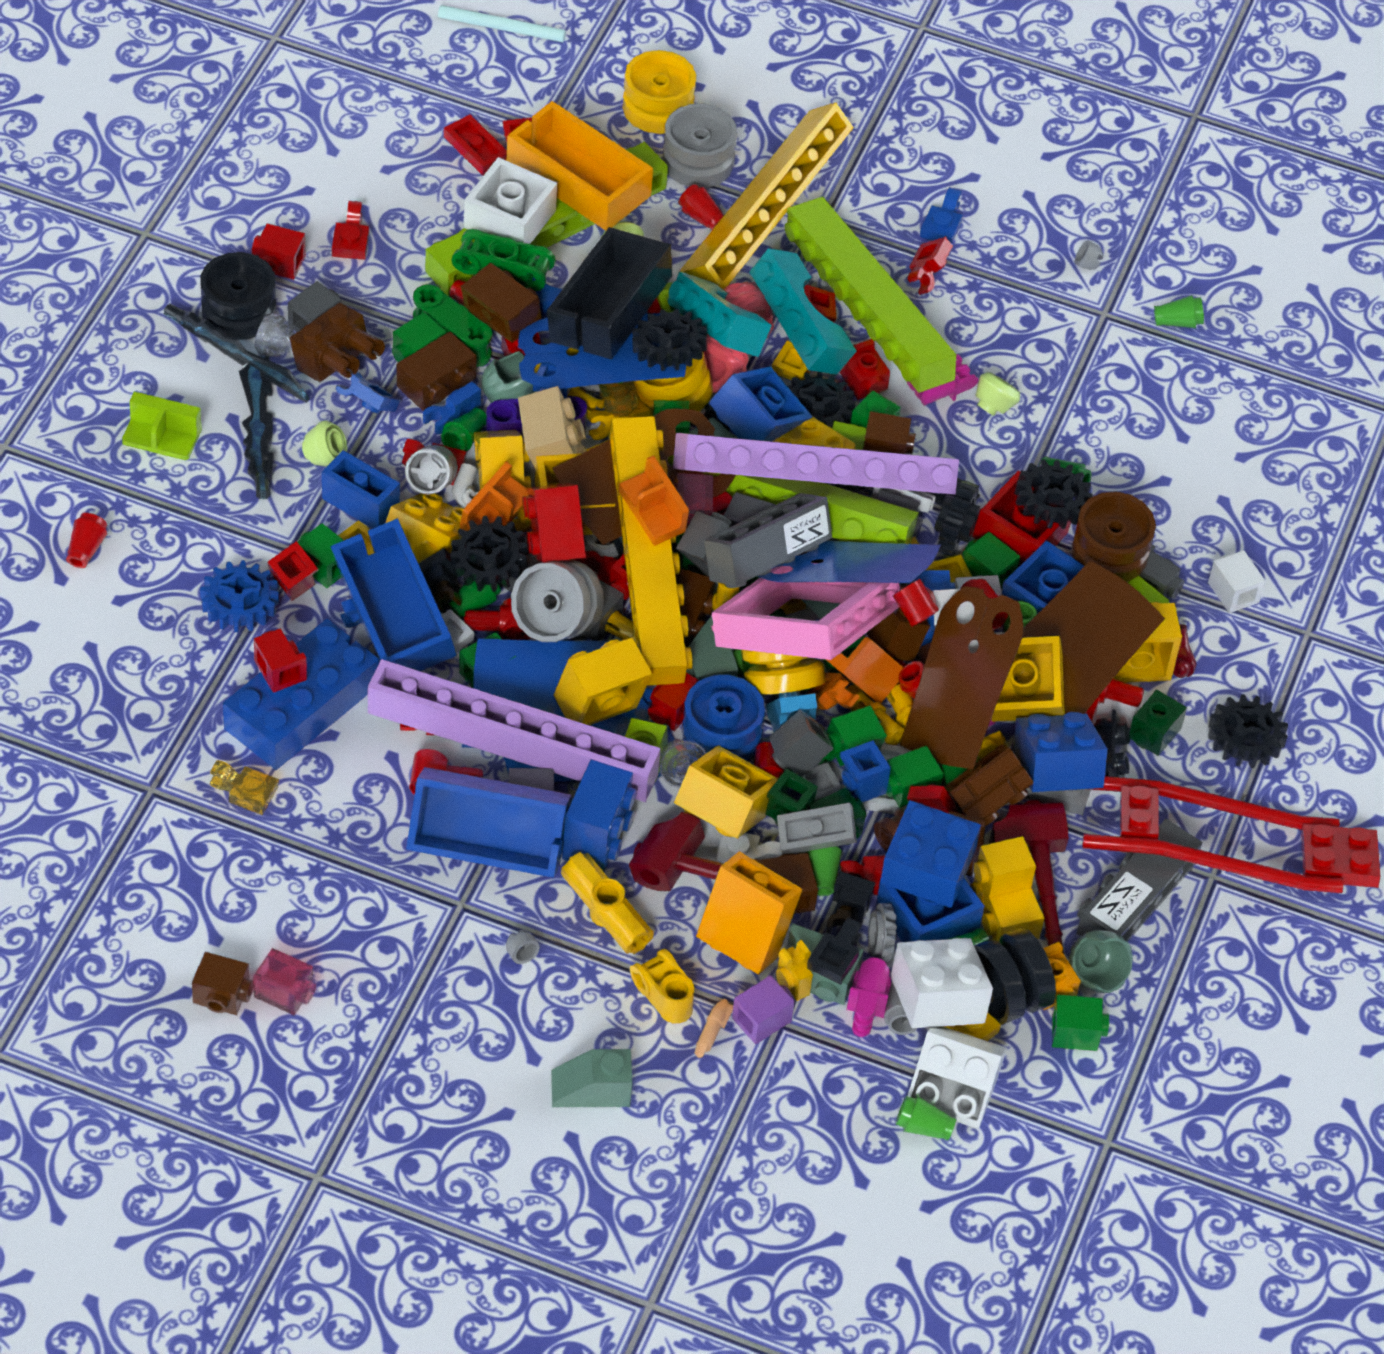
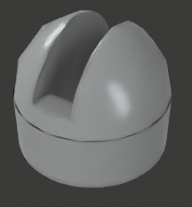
[1074,240,1104,270]
[506,930,540,964]

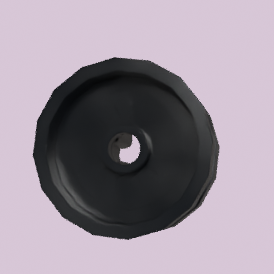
[200,252,276,340]
[974,927,1056,1025]

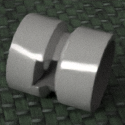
[405,445,458,495]

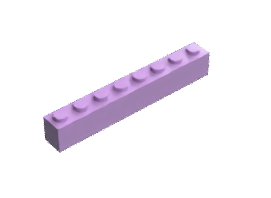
[673,433,959,495]
[368,659,661,802]

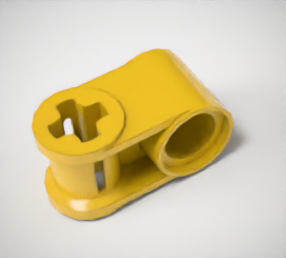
[630,948,694,1024]

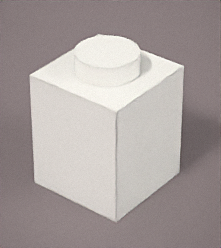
[1208,550,1265,613]

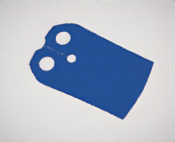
[518,312,686,389]
[758,541,941,583]
[473,638,649,737]

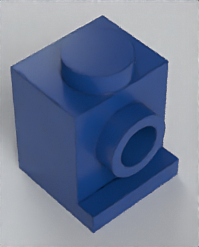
[840,740,891,803]

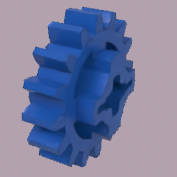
[200,560,279,632]

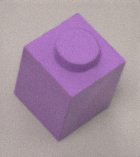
[732,975,795,1045]

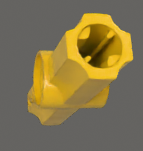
[561,852,654,954]

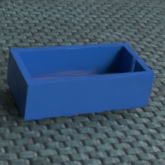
[331,518,457,671]
[223,619,380,770]
[406,767,572,878]

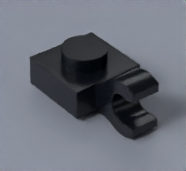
[807,917,862,985]

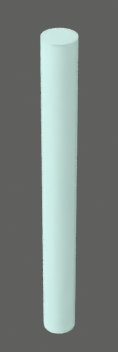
[438,5,566,42]

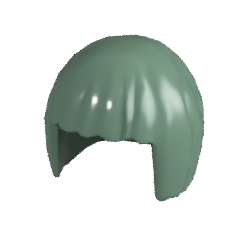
[481,351,537,403]
[1069,930,1133,993]

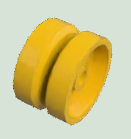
[622,50,696,134]
[633,351,713,416]
[741,650,826,694]

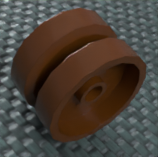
[1071,492,1156,582]

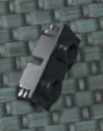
[1094,709,1130,778]

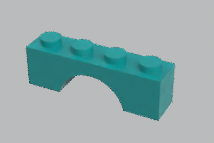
[749,248,857,375]
[667,271,772,357]

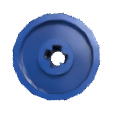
[681,675,765,762]

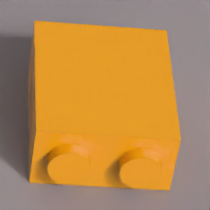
[696,851,803,975]

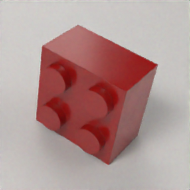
[972,470,1071,567]
[522,483,586,563]

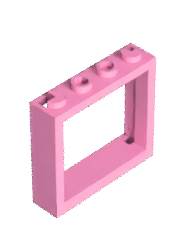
[711,563,900,660]

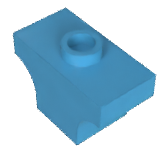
[766,691,817,732]

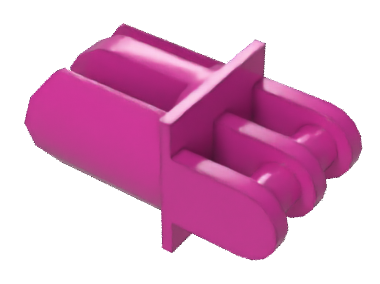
[906,354,978,406]
[847,957,891,1037]

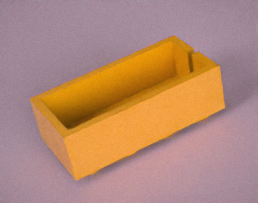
[506,101,653,231]

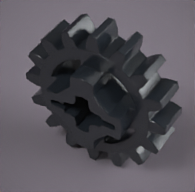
[632,309,708,371]
[786,372,856,428]
[1014,459,1093,529]
[934,480,981,557]
[450,516,529,592]
[1208,694,1288,768]

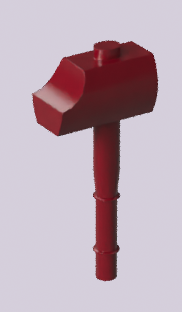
[989,800,1069,954]
[629,812,723,891]

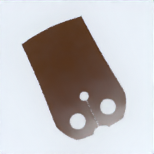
[552,409,736,545]
[1022,560,1165,714]
[900,586,1023,769]

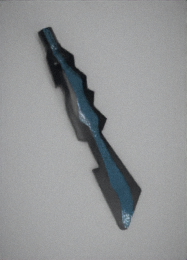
[164,303,310,403]
[239,352,274,499]

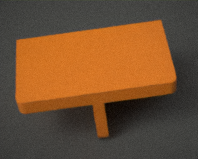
[619,455,689,546]
[460,461,528,531]
[825,637,903,703]

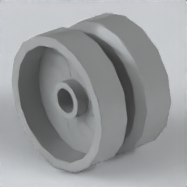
[662,104,737,188]
[511,559,604,642]

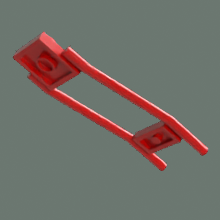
[1082,776,1381,893]

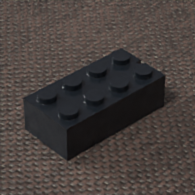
[547,227,673,360]

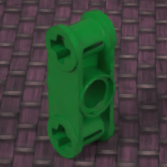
[451,229,556,291]
[413,284,492,367]

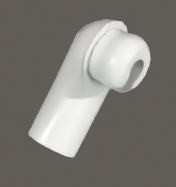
[451,463,479,508]

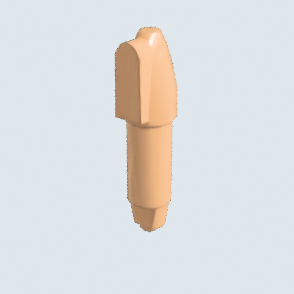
[695,999,733,1058]

